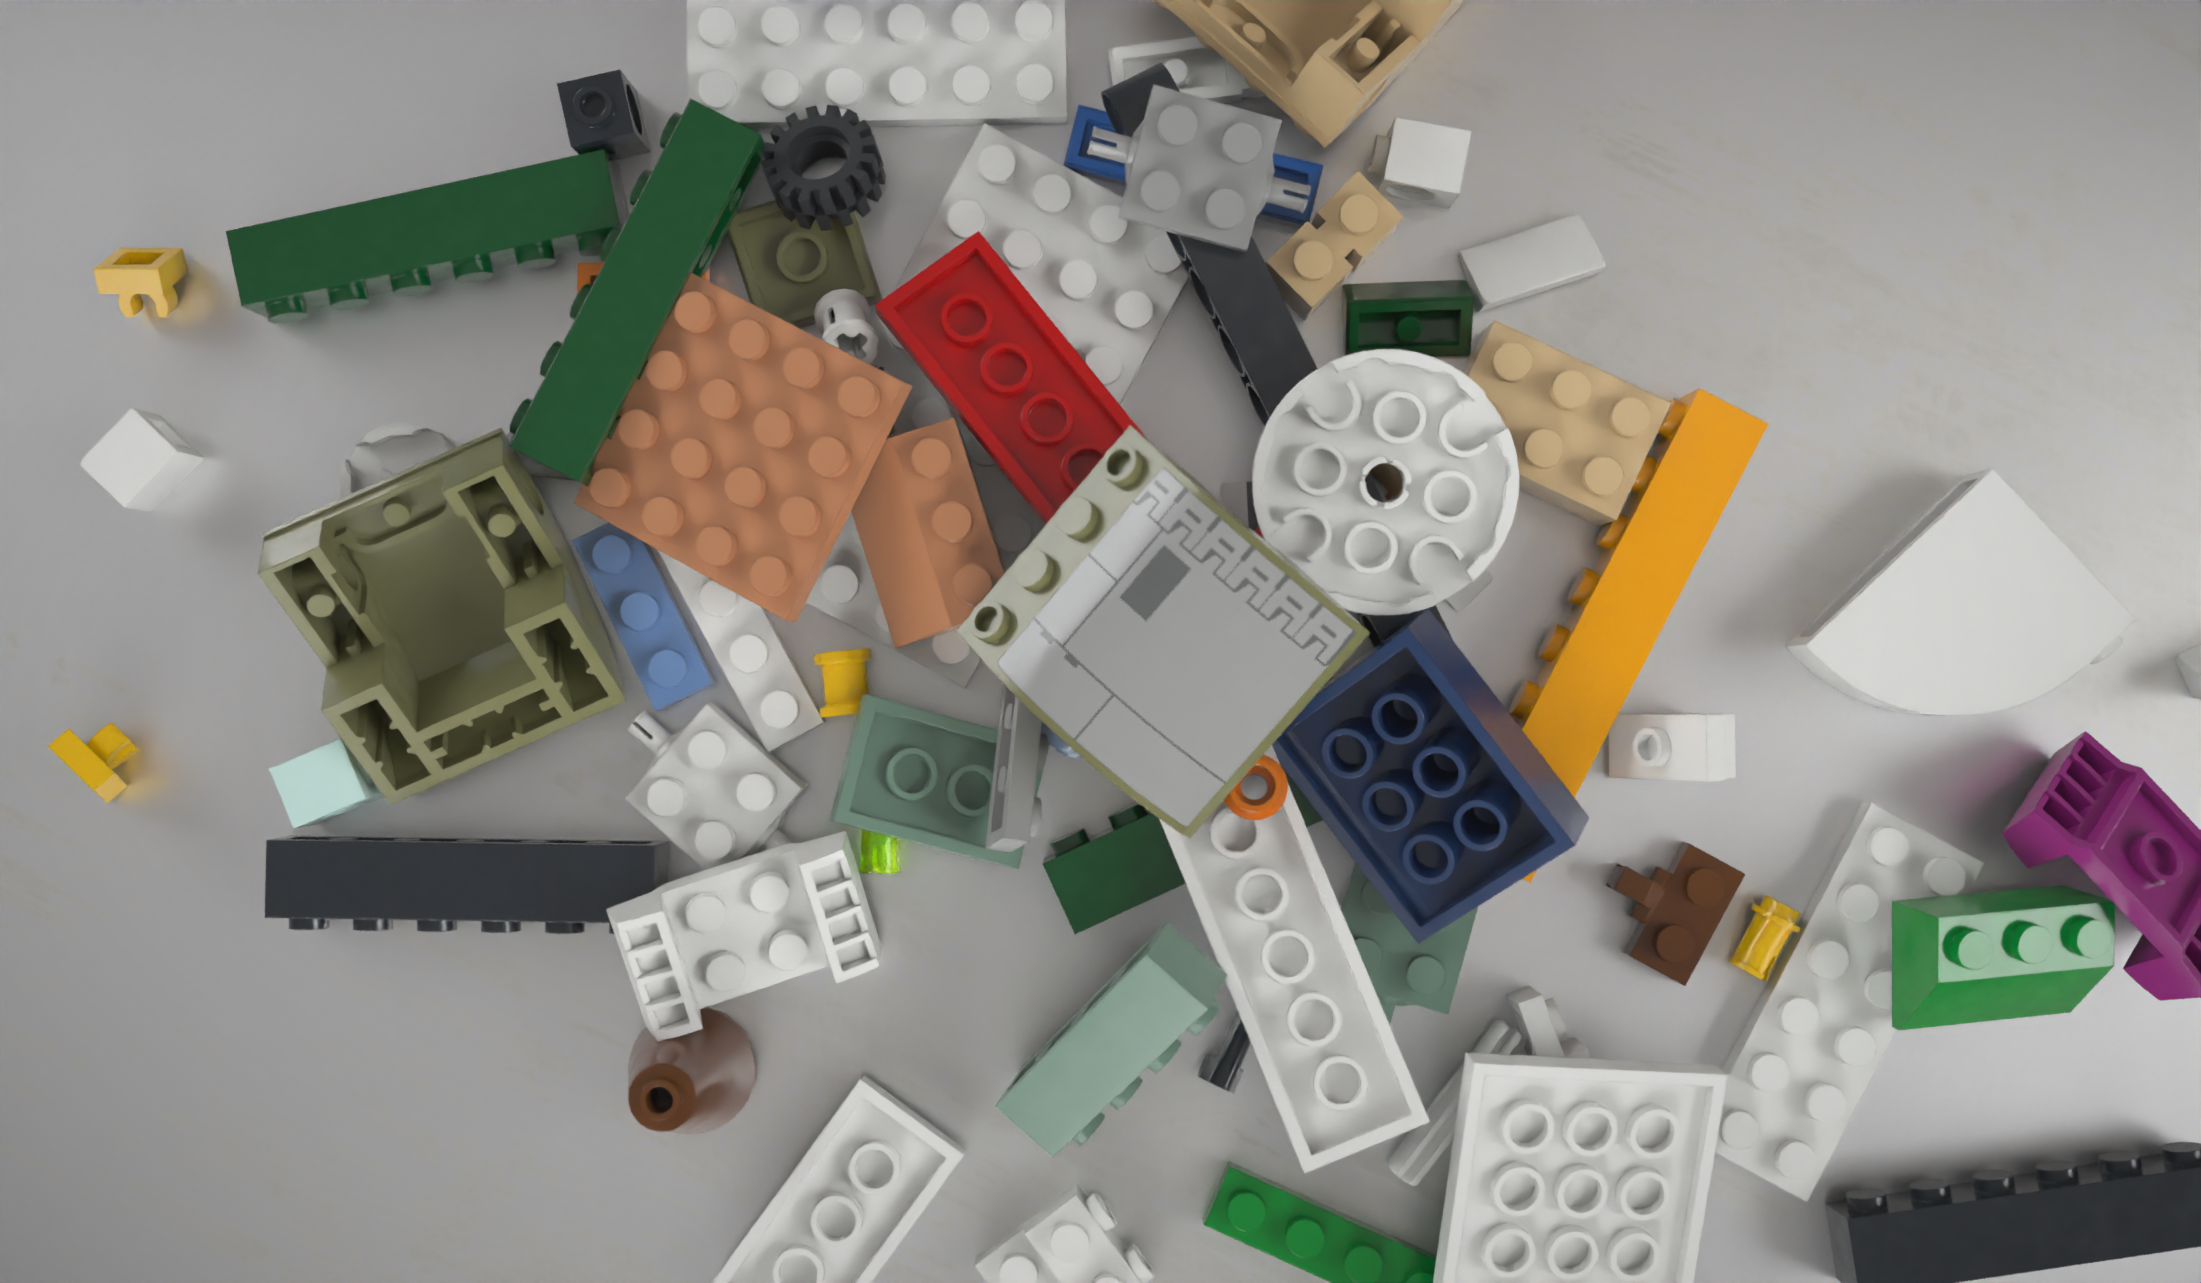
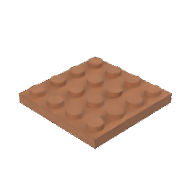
[574,273,913,622]

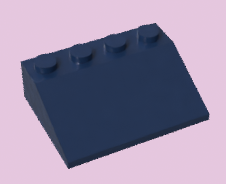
[1272,609,1590,944]

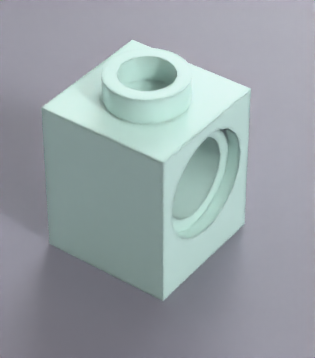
[269,739,384,828]

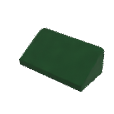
[1341,280,1474,357]

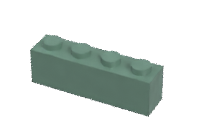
[995,922,1227,1157]

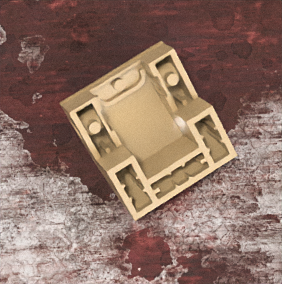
[1153,0,1466,148]

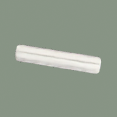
[1388,1019,1526,1186]

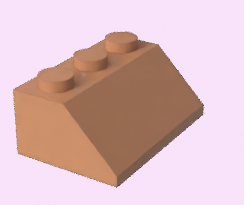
[851,417,1006,649]

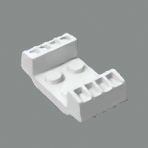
[606,831,882,1041]

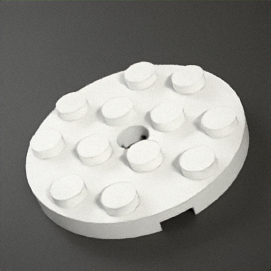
[1252,349,1519,615]

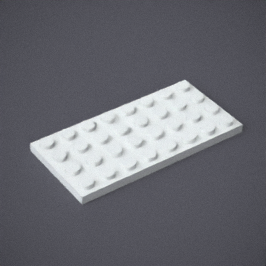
[806,123,1189,688]

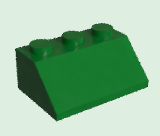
[1892,885,2115,1030]

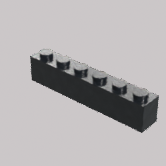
[265,835,669,934]
[1825,1142,2201,1283]

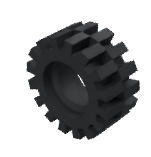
[761,105,886,231]

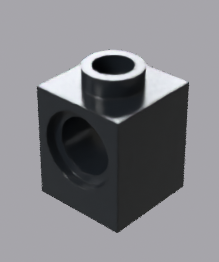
[557,69,651,160]

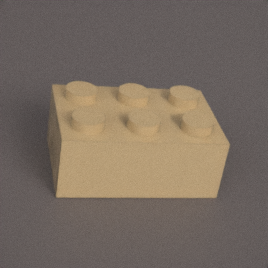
[1463,320,1671,526]

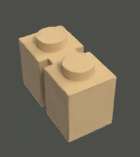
[1266,171,1404,321]

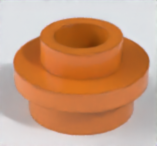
[1224,754,1288,821]

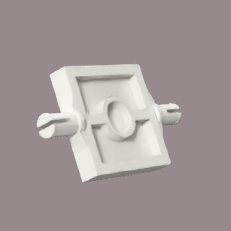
[625,702,807,870]

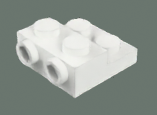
[974,1183,1156,1283]

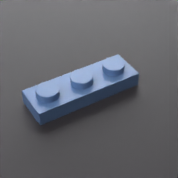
[572,522,717,711]

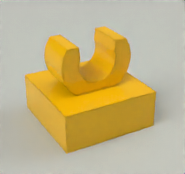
[93,248,188,317]
[48,722,137,804]

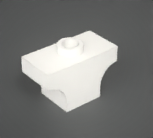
[1608,713,1736,782]

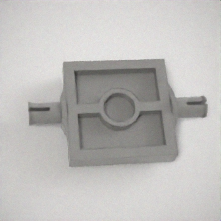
[1087,84,1311,252]

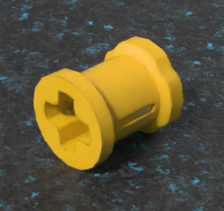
[814,648,872,718]

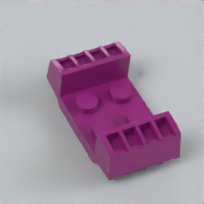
[2002,731,2201,1001]

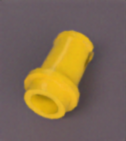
[1728,895,1801,982]

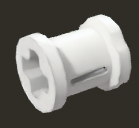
[814,289,879,364]

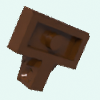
[1605,842,1745,986]

